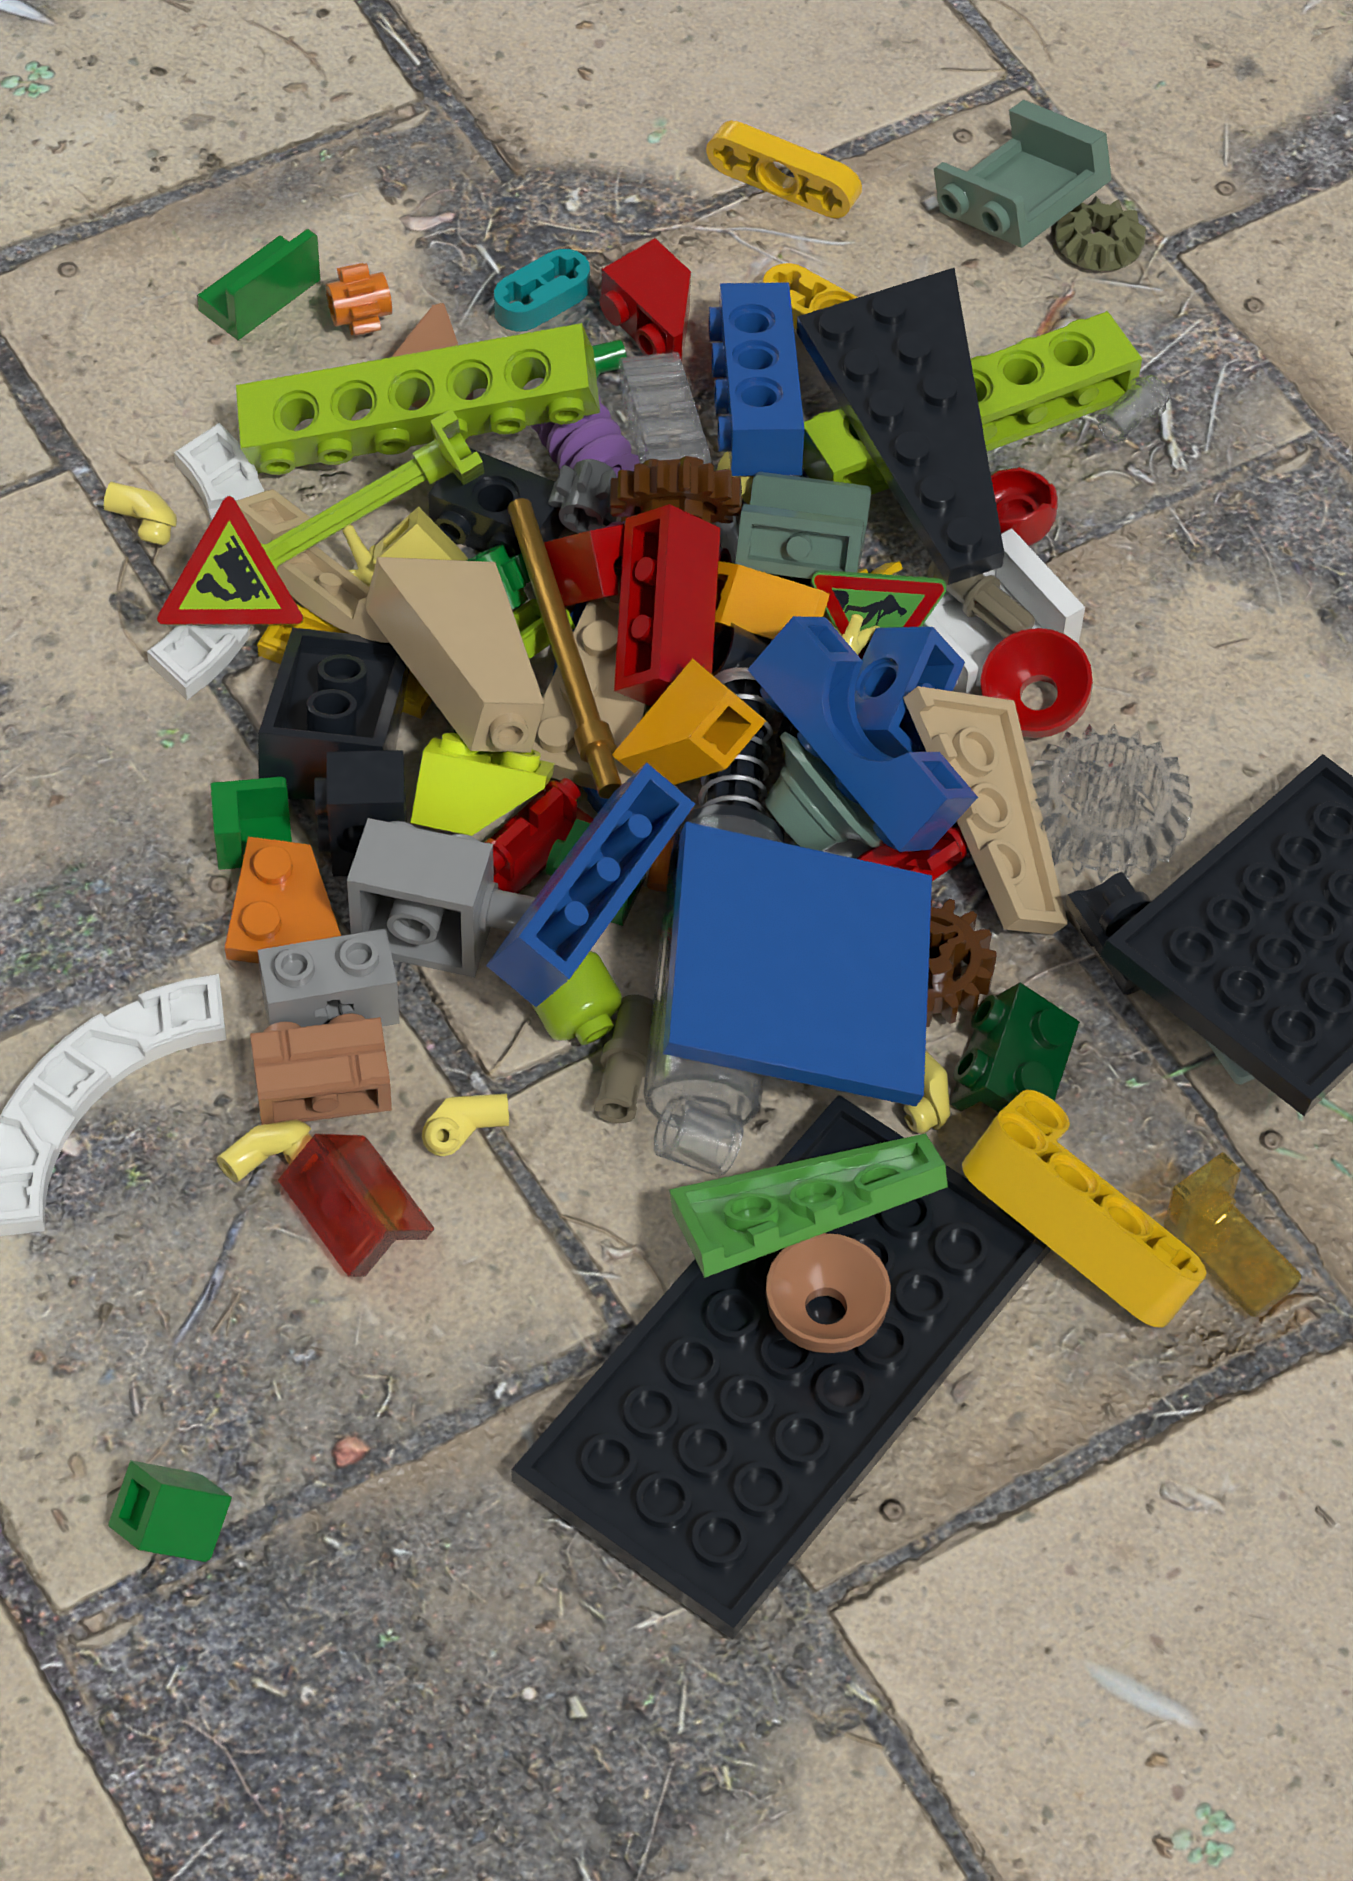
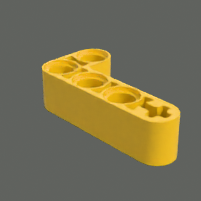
[962,1090,1207,1328]

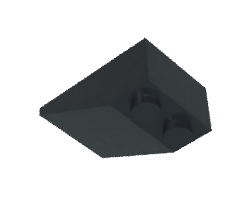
[258,627,410,800]

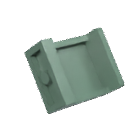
[934,99,1112,248]
[735,472,871,579]

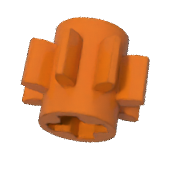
[326,263,392,336]

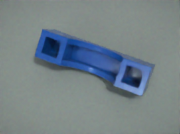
[747,616,978,852]

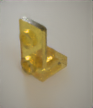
[1163,1152,1301,1317]

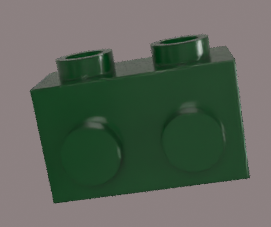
[950,982,1080,1113]

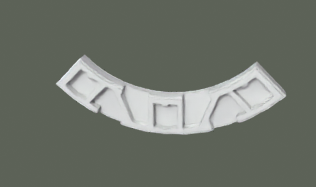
[147,423,264,700]
[0,974,226,1237]

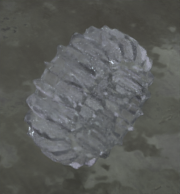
[1029,724,1193,883]

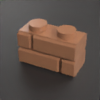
[250,1013,392,1125]

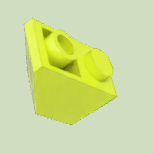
[410,733,555,836]

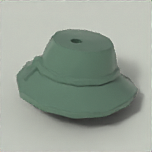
[765,732,885,852]

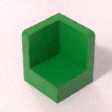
[210,777,292,870]
[108,1460,232,1562]

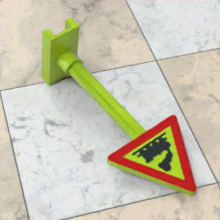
[157,409,484,625]

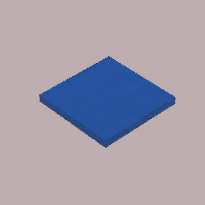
[663,822,932,1107]

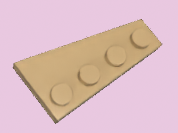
[903,686,1068,935]

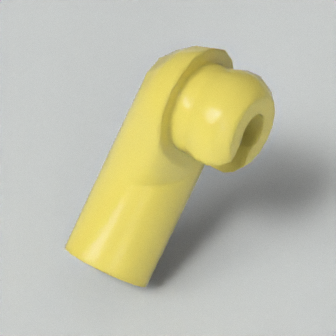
[103,482,177,546]
[422,1093,509,1156]
[216,1119,319,1183]

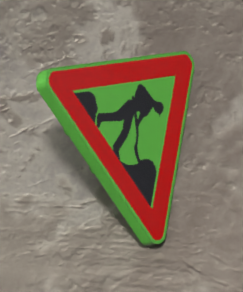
[812,570,947,659]

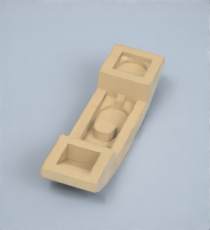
[236,489,390,643]

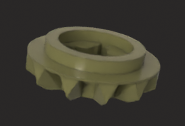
[1055,196,1146,271]

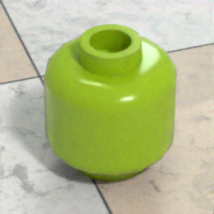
[531,951,622,1046]

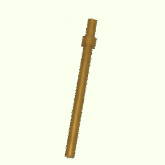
[508,498,622,799]

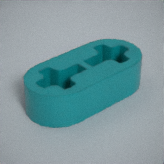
[494,249,590,332]

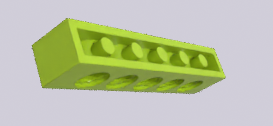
[802,311,1142,495]
[236,323,600,475]

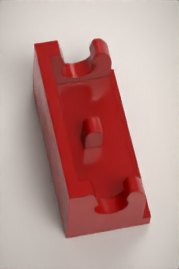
[544,524,625,607]

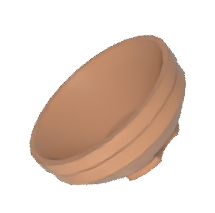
[766,1233,891,1353]

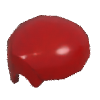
[991,467,1058,547]

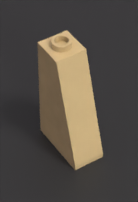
[365,557,545,753]

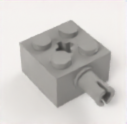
[347,818,536,978]

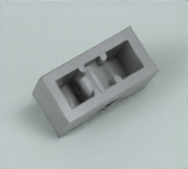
[258,929,400,1027]

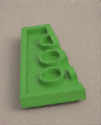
[669,1133,947,1278]

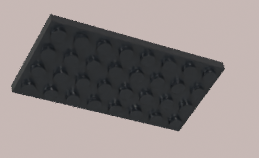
[511,1094,1051,1640]

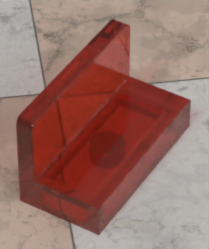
[278,1134,434,1277]

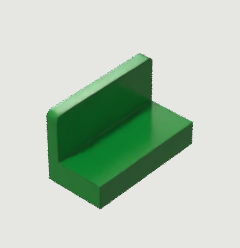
[197,229,321,340]

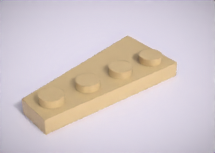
[532,568,648,790]

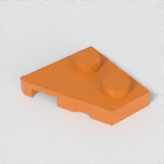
[225,837,341,964]

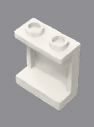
[922,528,1085,696]

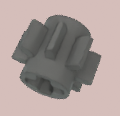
[548,459,617,533]

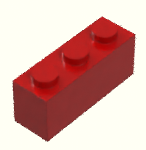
[614,504,720,707]

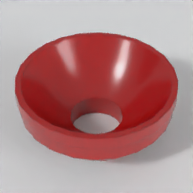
[980,628,1093,738]

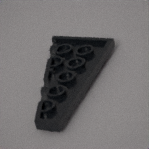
[796,267,1004,585]

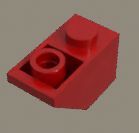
[599,238,691,376]

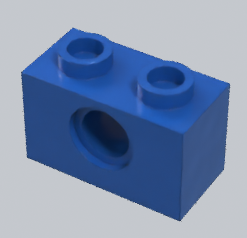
[855,627,965,758]

